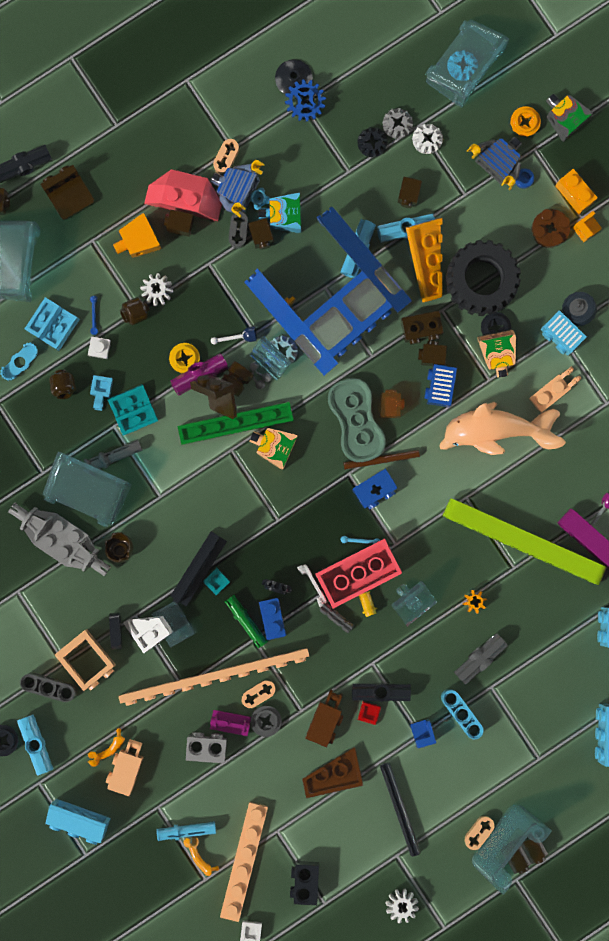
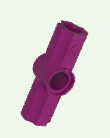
[170,354,228,396]

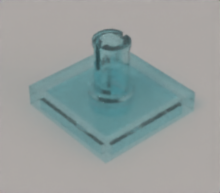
[391,581,437,627]

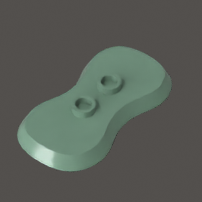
[328,378,386,462]

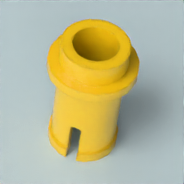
[358,591,377,617]

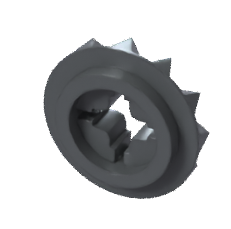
[251,705,282,737]

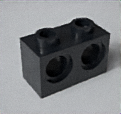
[290,861,319,906]

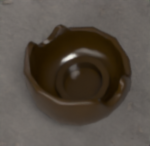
[105,532,134,563]

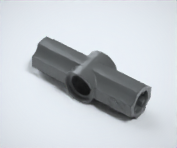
[454,633,508,685]

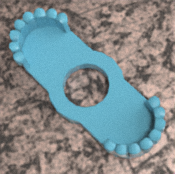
[0,343,38,381]

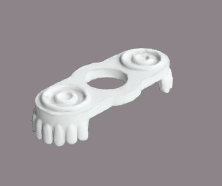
[297,564,327,607]

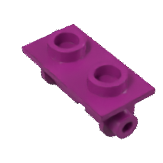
[210,710,251,736]

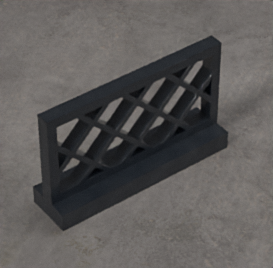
[170,531,227,606]

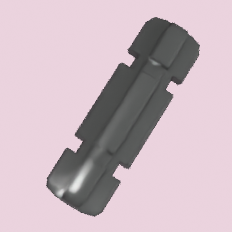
[320,603,353,633]

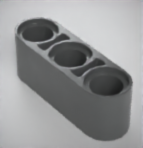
[20,673,77,702]

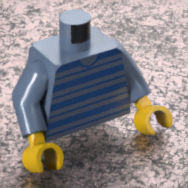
[211,160,265,218]

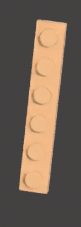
[220,802,268,922]

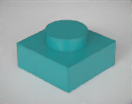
[203,568,230,595]

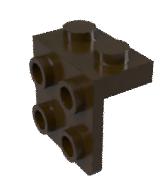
[40,165,94,220]
[190,374,237,419]

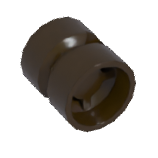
[221,361,254,397]

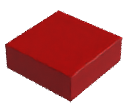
[357,701,381,725]

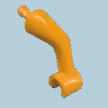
[88,728,125,767]
[183,837,219,876]

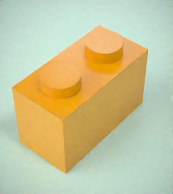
[555,169,598,215]

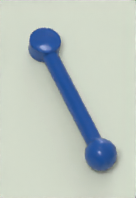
[90,295,98,335]

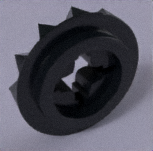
[357,127,388,157]
[481,312,511,336]
[261,579,292,595]
[0,725,19,756]

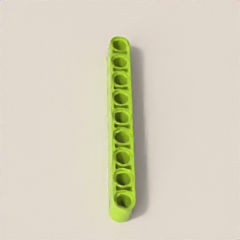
[442,498,607,585]

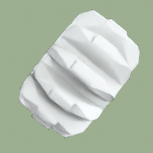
[140,273,173,306]
[386,889,419,923]

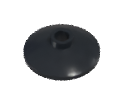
[275,59,313,97]

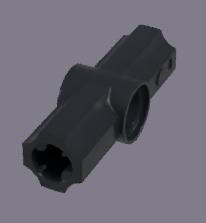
[0,145,53,183]
[352,683,411,702]

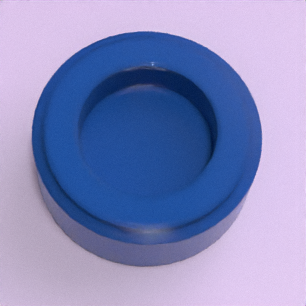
[515,168,534,189]

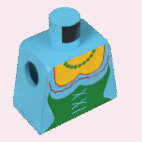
[258,193,301,233]

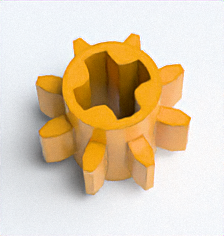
[462,590,487,614]

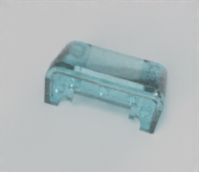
[426,19,510,108]
[0,221,40,302]
[42,451,132,527]
[472,804,552,895]

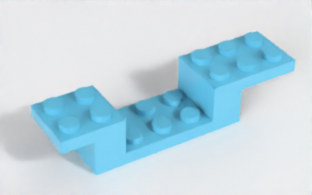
[595,607,609,767]

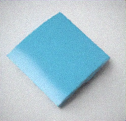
[25,297,80,351]

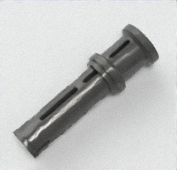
[84,440,143,475]

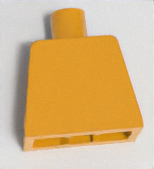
[113,213,161,258]

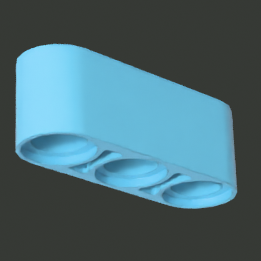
[441,689,483,739]

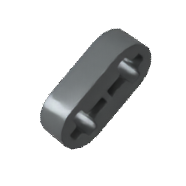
[229,212,248,249]

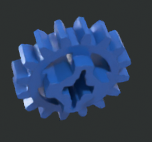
[285,79,326,122]

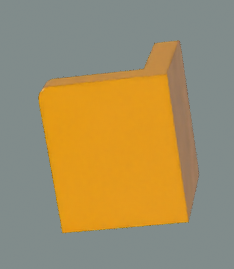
[573,211,602,242]

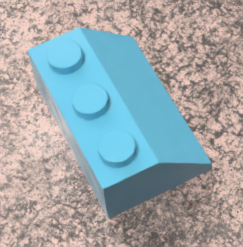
[45,799,111,845]

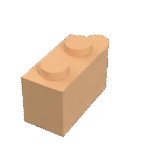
[106,739,144,796]

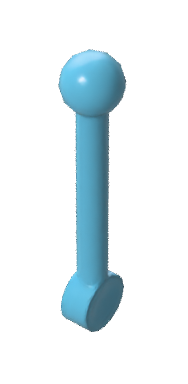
[341,536,380,544]

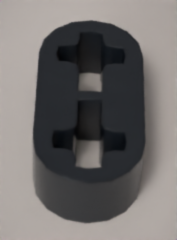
[109,612,122,650]

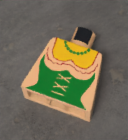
[477,330,516,377]
[249,428,297,470]

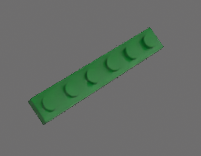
[177,402,294,445]

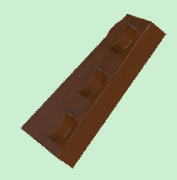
[302,747,363,798]

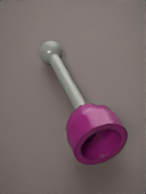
[590,492,609,526]

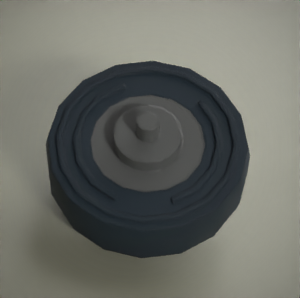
[562,292,597,326]

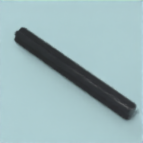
[380,762,421,857]

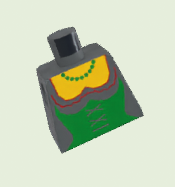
[546,94,593,142]

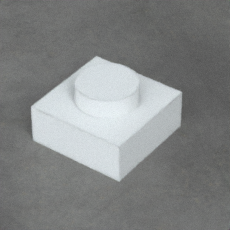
[88,337,111,359]
[240,920,262,941]

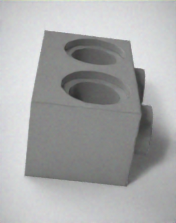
[186,732,227,763]

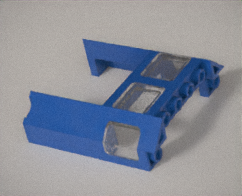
[244,207,412,376]

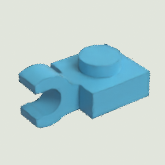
[90,375,113,411]

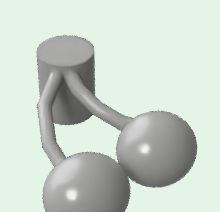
[250,361,272,389]

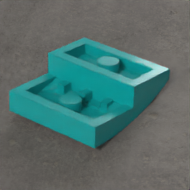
[108,384,158,436]

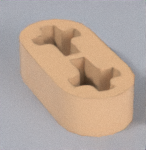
[213,139,239,175]
[242,680,275,708]
[464,816,494,850]

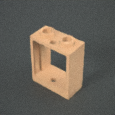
[55,629,116,691]

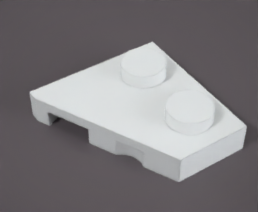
[124,616,173,653]

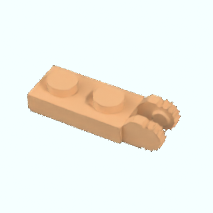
[529,366,582,413]

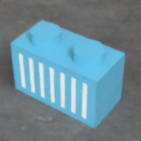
[541,310,587,356]

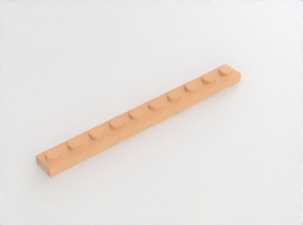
[119,648,309,706]

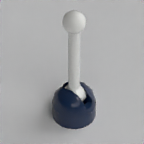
[211,326,257,345]

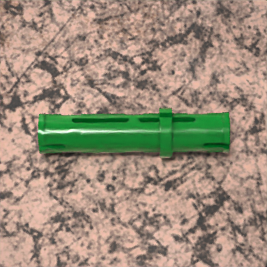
[225,595,268,649]

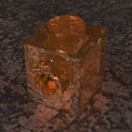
[380,390,404,418]

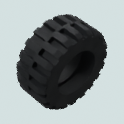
[446,240,521,316]

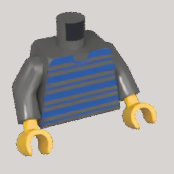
[467,137,522,190]

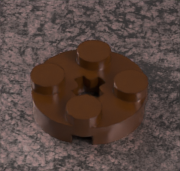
[531,209,570,248]

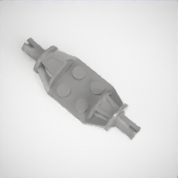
[8,502,111,577]

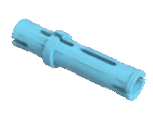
[157,821,216,841]

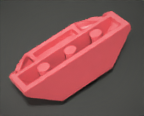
[144,170,222,221]

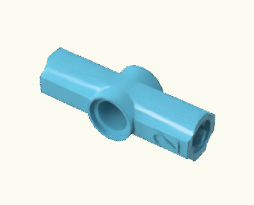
[377,214,435,243]
[340,219,376,278]
[17,714,53,776]

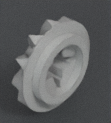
[383,108,413,139]

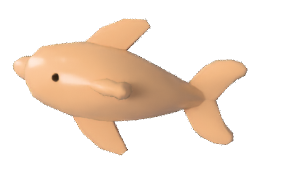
[439,402,566,455]

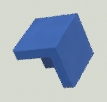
[410,719,436,748]

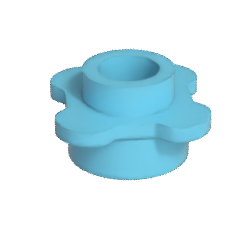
[250,188,270,210]

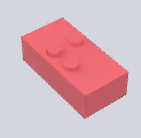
[316,539,402,608]

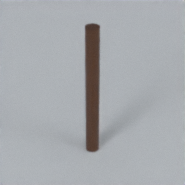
[343,450,420,470]

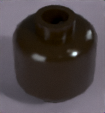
[120,297,150,325]
[49,370,75,399]

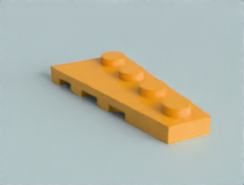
[406,218,443,302]

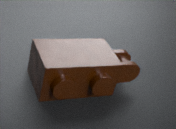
[305,689,343,748]

